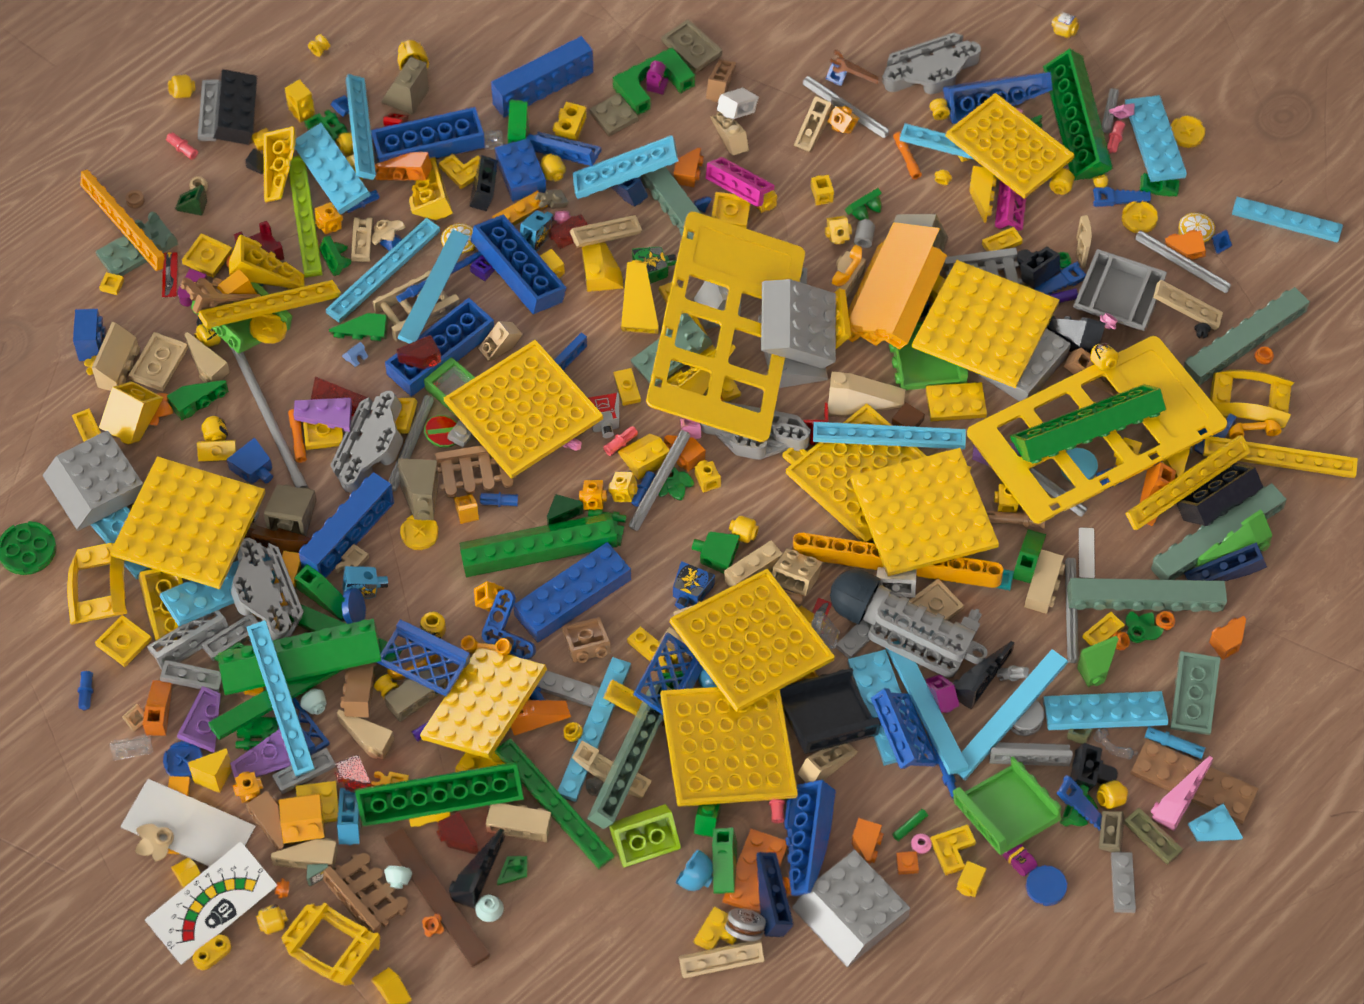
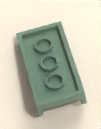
[95,211,178,276]
[631,313,712,386]
[1170,651,1220,735]

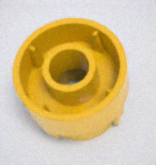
[397,40,429,71]

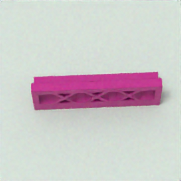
[705,157,775,207]
[995,180,1026,231]

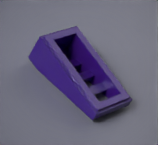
[470,255,495,281]

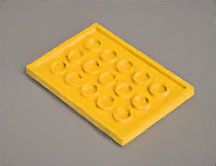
[946,93,1074,199]
[420,648,547,759]

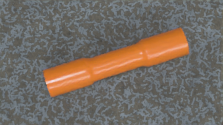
[893,131,922,180]
[288,409,307,463]

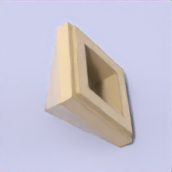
[122,704,144,732]

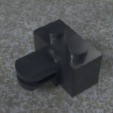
[1016,247,1061,289]
[1070,743,1118,792]

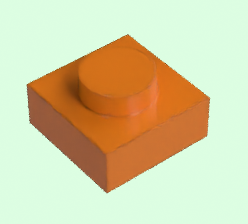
[896,851,919,875]

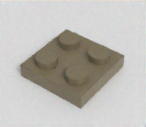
[589,93,639,136]

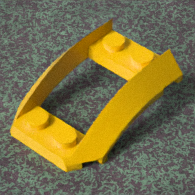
[1210,370,1294,429]
[67,543,128,625]
[281,903,380,986]

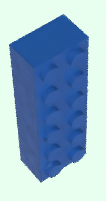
[491,36,594,118]
[371,107,485,163]
[470,214,567,314]
[385,298,494,397]
[299,472,394,578]
[514,542,631,643]

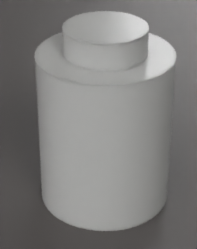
[854,219,875,248]

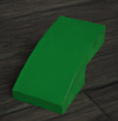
[1140,173,1180,196]

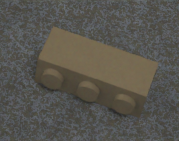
[384,668,447,722]

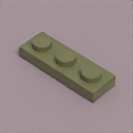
[1124,808,1183,865]

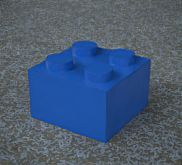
[73,309,106,361]

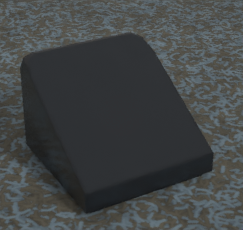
[245,148,264,174]

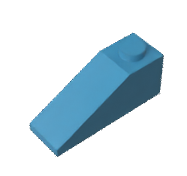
[337,787,360,845]

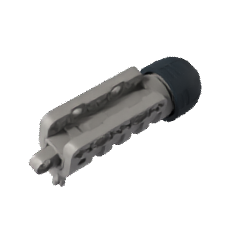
[830,569,988,678]

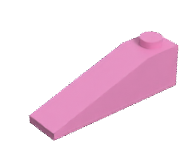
[1151,756,1213,831]

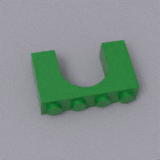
[613,47,695,115]

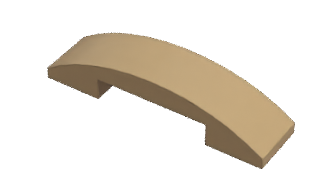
[572,740,651,798]

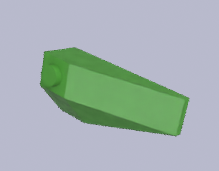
[1196,509,1273,567]

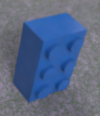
[495,138,546,202]

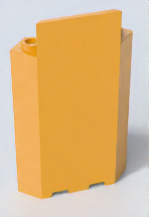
[848,222,947,350]

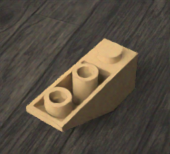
[711,112,749,156]

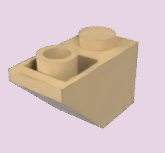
[478,321,523,361]

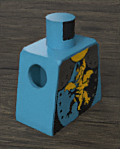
[520,211,554,252]
[342,566,388,599]

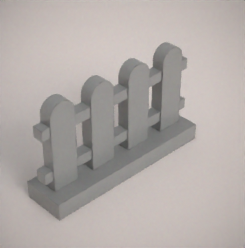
[943,248,1022,285]

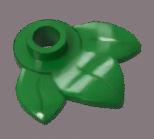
[659,467,694,501]
[1125,611,1164,643]

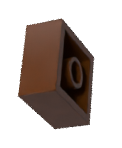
[891,402,925,427]

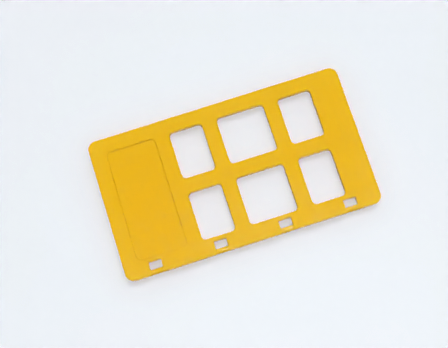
[646,212,805,442]
[967,336,1227,524]

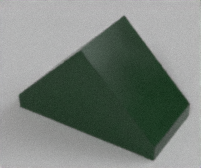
[175,185,207,216]
[547,494,583,525]

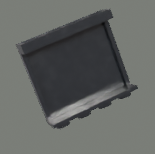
[780,668,881,754]

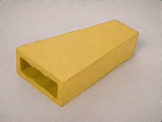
[621,260,659,334]

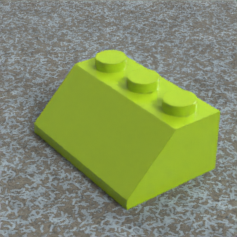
[609,804,681,868]

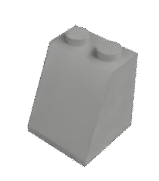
[694,281,741,329]

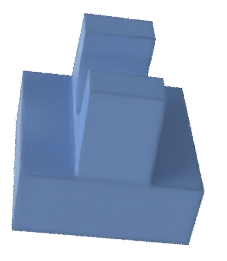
[342,342,368,367]

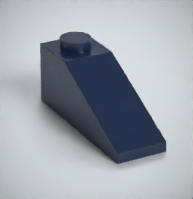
[611,178,649,207]

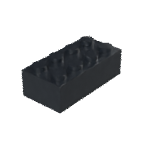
[213,69,257,145]
[1176,463,1263,526]

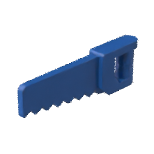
[1093,187,1151,207]
[1034,262,1086,295]
[1057,775,1102,831]

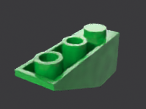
[508,100,530,144]
[329,313,389,342]
[167,380,229,421]
[1013,529,1046,584]
[295,564,345,620]
[694,803,722,837]
[712,828,738,894]

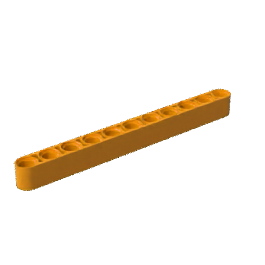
[792,533,1003,588]

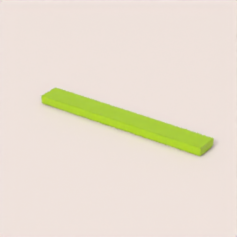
[289,156,323,278]

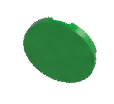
[0,521,56,575]

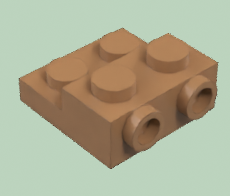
[562,617,611,663]

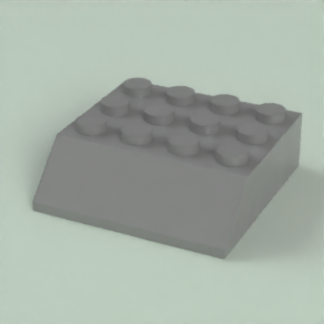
[1073,249,1167,331]
[761,279,836,369]
[972,329,1070,401]
[43,430,143,531]
[792,850,910,968]

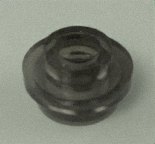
[586,777,603,797]

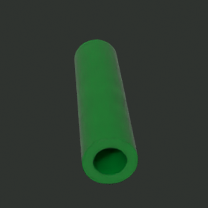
[892,809,928,842]

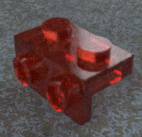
[549,214,588,249]

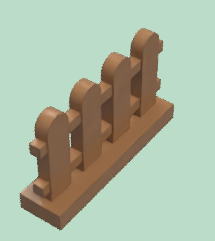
[180,278,261,314]
[435,445,517,497]
[323,853,408,934]

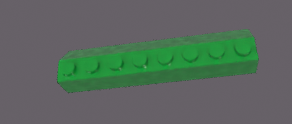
[1043,48,1113,180]
[1010,384,1166,463]
[459,512,618,578]
[218,618,382,695]
[355,762,524,827]

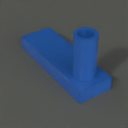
[554,333,587,371]

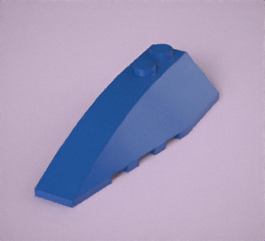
[943,72,1052,124]
[784,780,836,896]

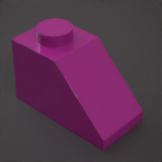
[925,674,959,713]

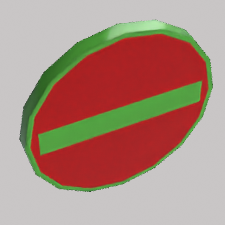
[424,415,457,448]

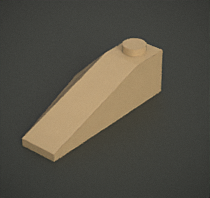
[828,371,905,417]

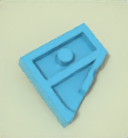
[1187,804,1243,842]

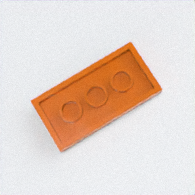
[723,829,788,914]

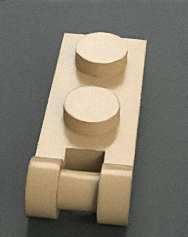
[351,217,373,261]

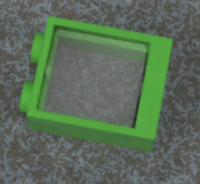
[424,357,475,416]

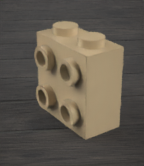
[772,549,823,596]

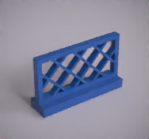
[377,619,470,696]
[633,633,703,720]
[871,688,939,769]

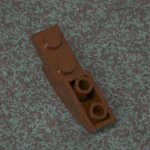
[244,524,312,556]

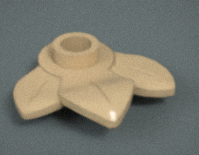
[371,220,405,245]
[135,824,174,861]

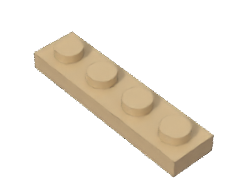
[570,215,642,248]
[1153,280,1223,330]
[679,940,765,978]

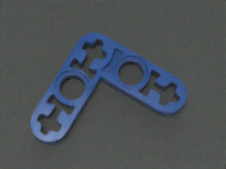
[482,589,536,659]

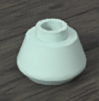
[300,689,327,715]
[385,866,413,889]
[475,895,504,922]

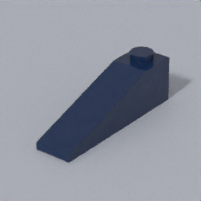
[1184,542,1267,581]
[756,852,794,937]

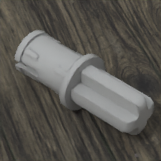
[997,665,1029,681]

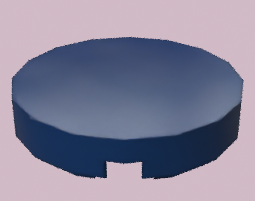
[342,588,366,624]
[163,741,203,778]
[1026,865,1067,906]

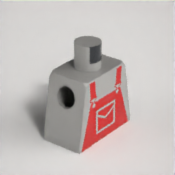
[588,393,619,438]

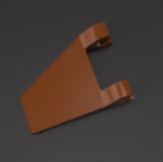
[830,50,879,84]

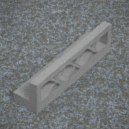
[147,610,229,670]
[989,742,1072,766]

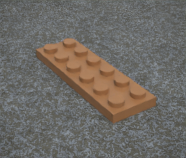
[1130,739,1259,824]

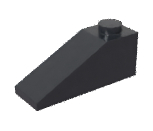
[469,155,498,212]

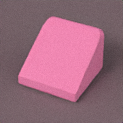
[1109,103,1135,119]
[680,418,701,439]

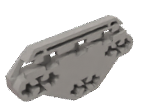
[882,32,981,94]
[330,391,403,493]
[700,401,811,460]
[231,538,303,640]

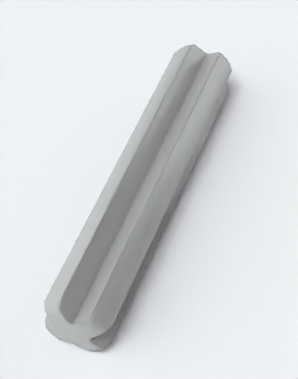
[1102,88,1119,134]

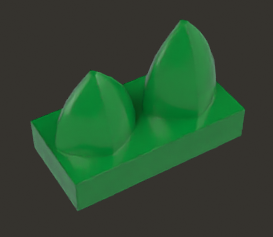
[844,188,882,221]
[319,236,352,276]
[1060,784,1098,827]

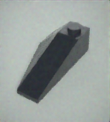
[1046,316,1106,354]
[953,641,1015,710]
[449,828,505,909]

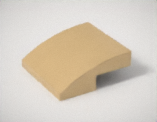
[1076,215,1092,268]

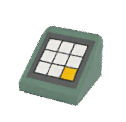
[307,864,328,886]

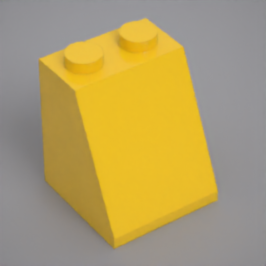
[99,382,163,444]

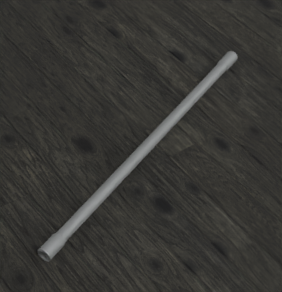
[231,348,308,488]

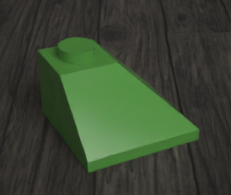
[1077,636,1119,687]

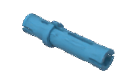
[1144,726,1206,759]

